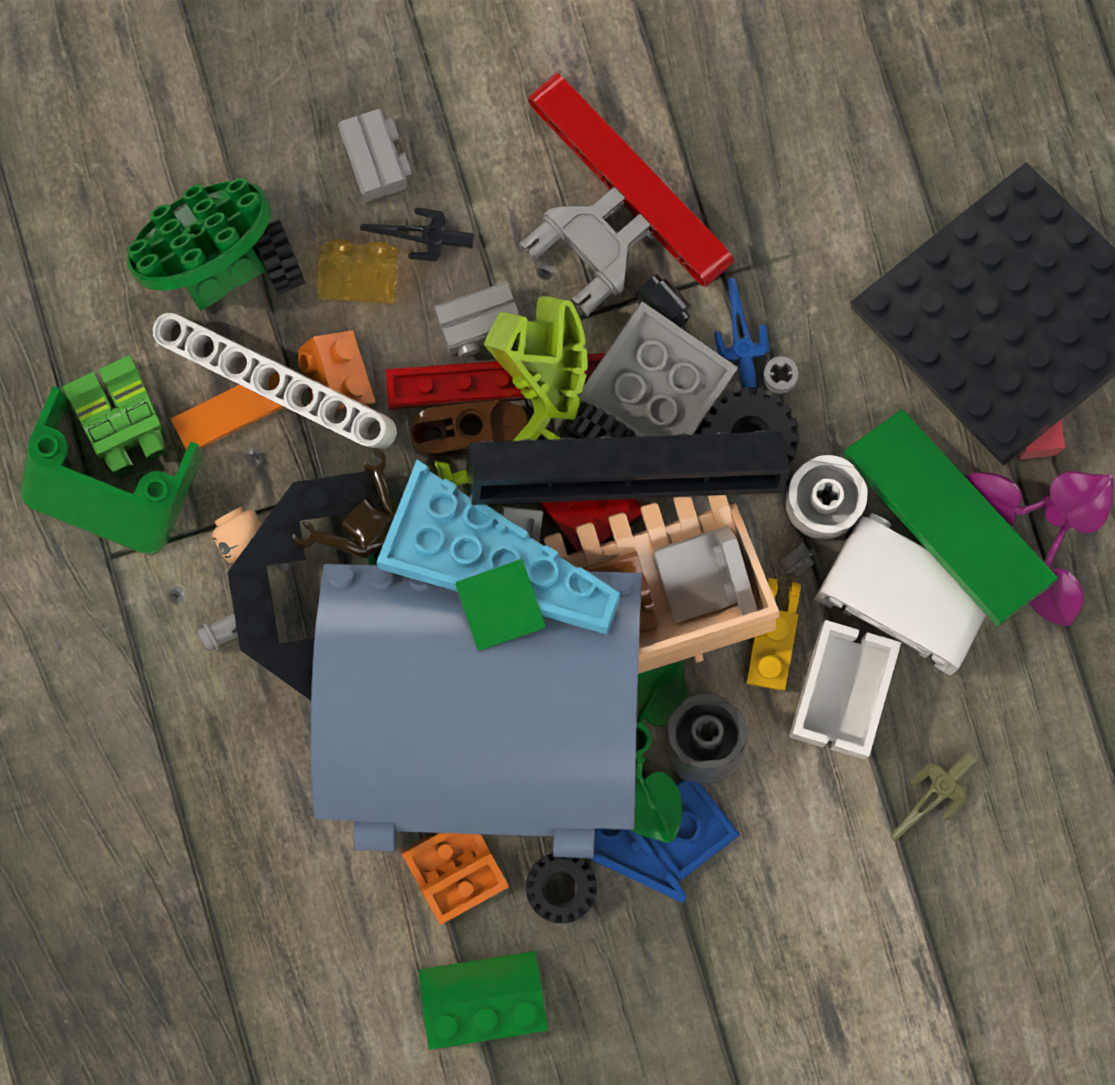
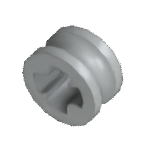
[763,356,799,394]

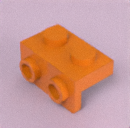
[298,330,375,413]

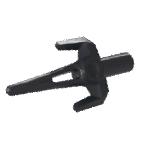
[360,208,474,262]

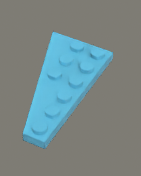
[377,460,620,635]

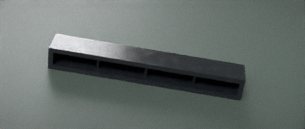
[466,431,790,505]

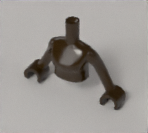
[291,448,398,558]

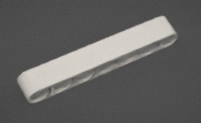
[153,313,397,450]

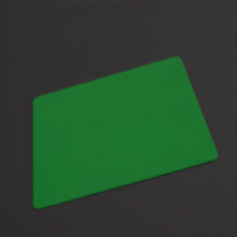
[455,559,545,651]

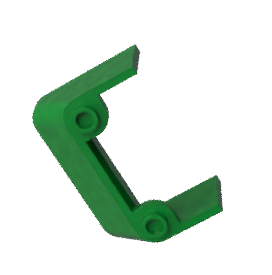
[20,386,205,555]

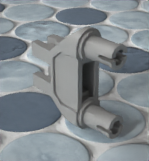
[519,186,650,317]

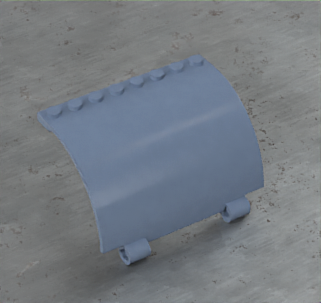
[311,564,642,858]

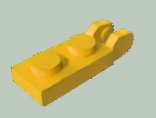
[746,577,801,692]

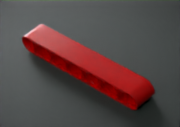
[527,72,735,288]

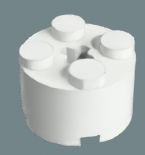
[785,455,868,539]

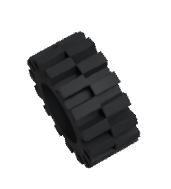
[256,219,306,295]
[565,402,637,439]
[526,853,597,924]

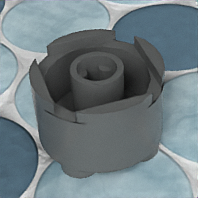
[666,693,747,784]

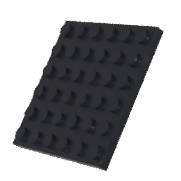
[850,162,1115,466]

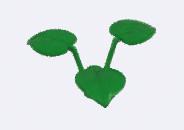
[629,660,688,843]

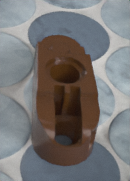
[410,400,527,459]

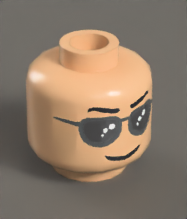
[212,507,262,564]

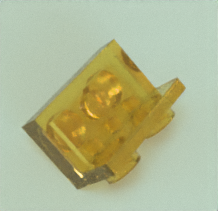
[318,239,399,303]

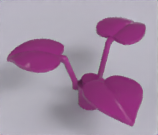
[965,471,1114,626]

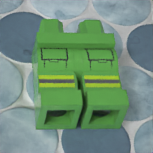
[62,355,167,476]

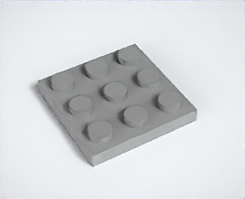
[577,302,738,436]

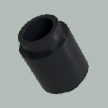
[635,274,692,328]

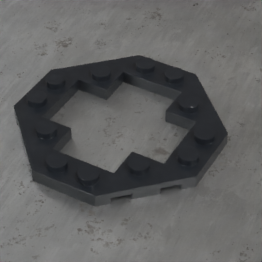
[227,471,403,701]

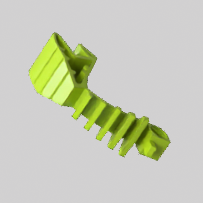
[435,296,588,497]

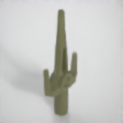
[890,751,979,841]

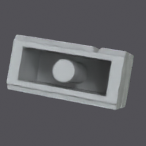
[338,109,411,202]
[434,282,519,358]

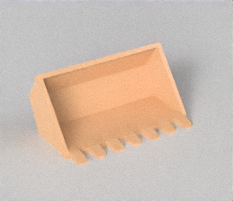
[544,495,779,674]

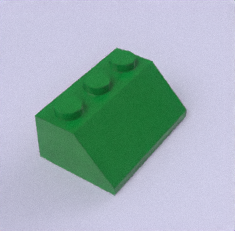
[418,951,548,1050]

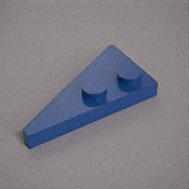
[588,828,687,903]

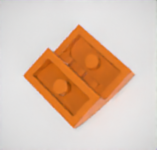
[400,833,509,925]

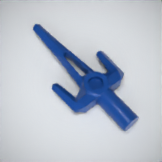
[714,278,770,390]

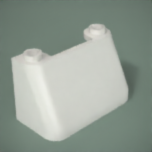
[814,513,986,675]

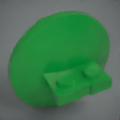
[127,178,271,311]

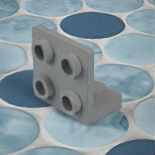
[653,526,758,623]

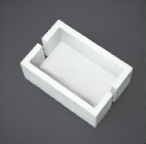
[789,620,901,759]

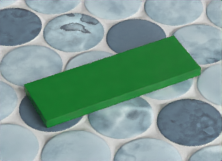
[843,409,1058,627]

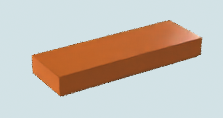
[171,372,285,450]

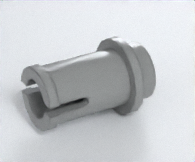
[197,613,237,652]

